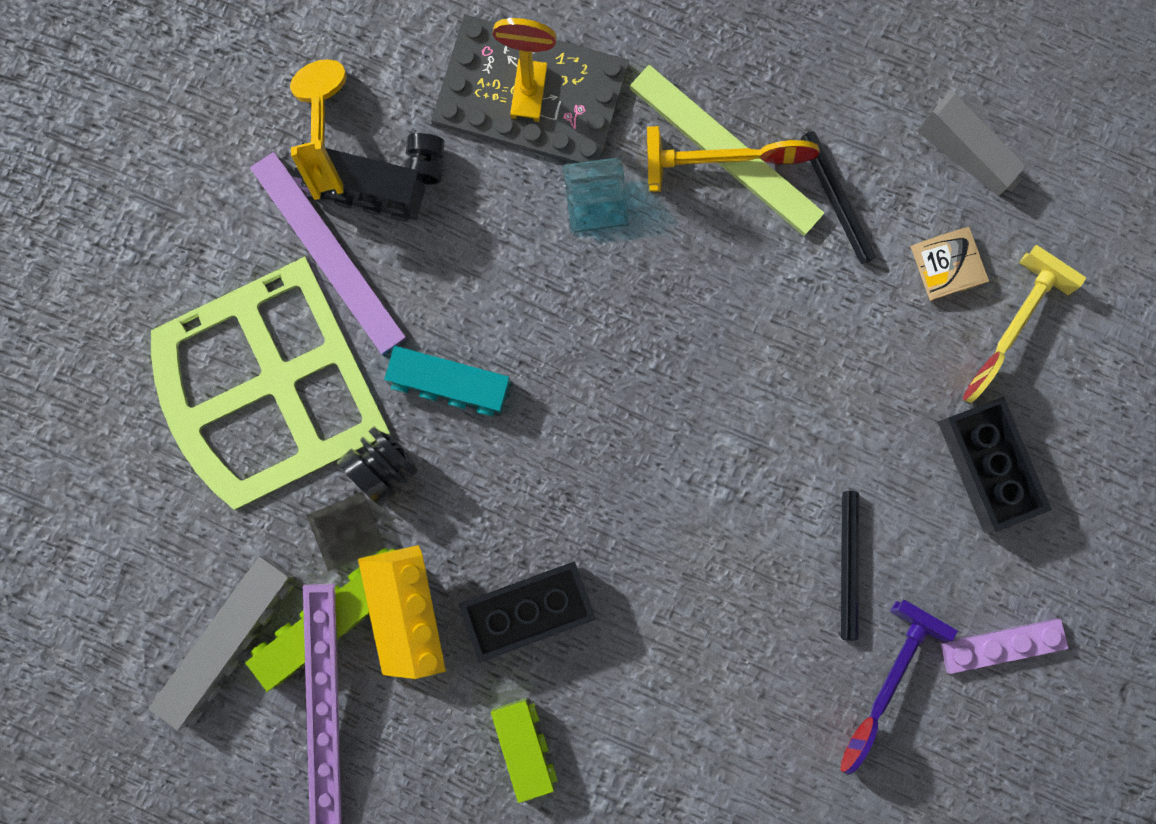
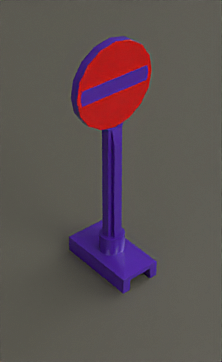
[840,599,958,775]

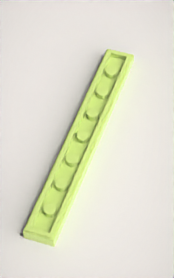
[630,65,824,236]

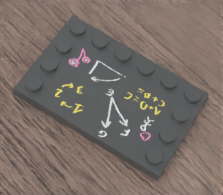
[431,14,629,170]

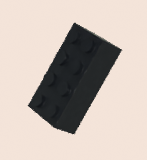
[293,142,425,222]
[938,396,1052,533]
[459,561,596,663]

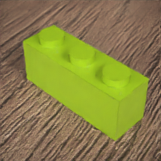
[491,698,558,803]

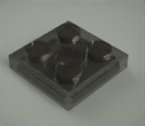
[306,492,386,571]

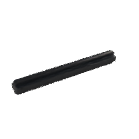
[800,131,876,264]
[841,491,860,641]

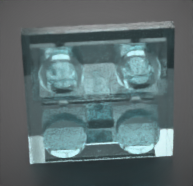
[562,157,629,233]

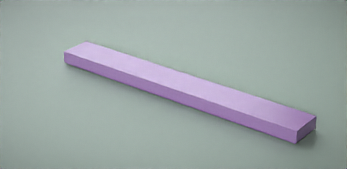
[250,152,407,355]
[303,583,342,824]

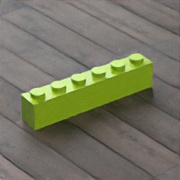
[245,547,398,692]

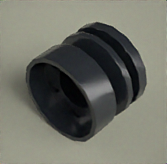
[337,426,419,507]

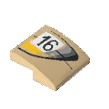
[910,227,989,302]

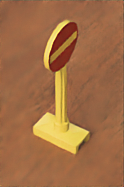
[963,245,1086,404]

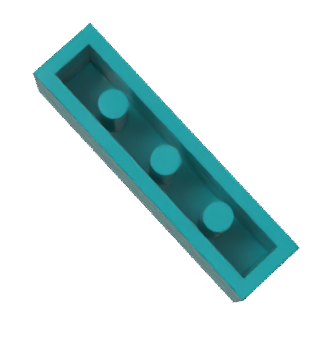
[384,346,511,417]

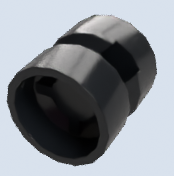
[404,133,445,185]

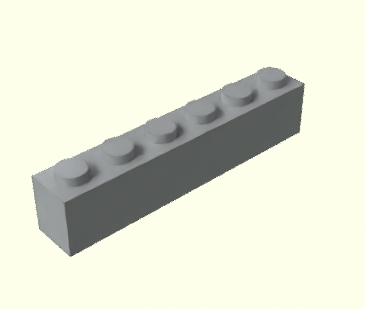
[148,556,295,731]

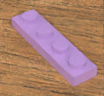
[940,618,1068,674]

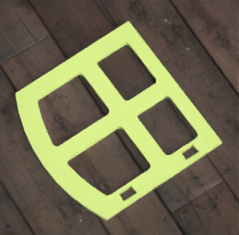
[151,257,391,510]

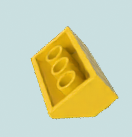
[358,545,446,679]

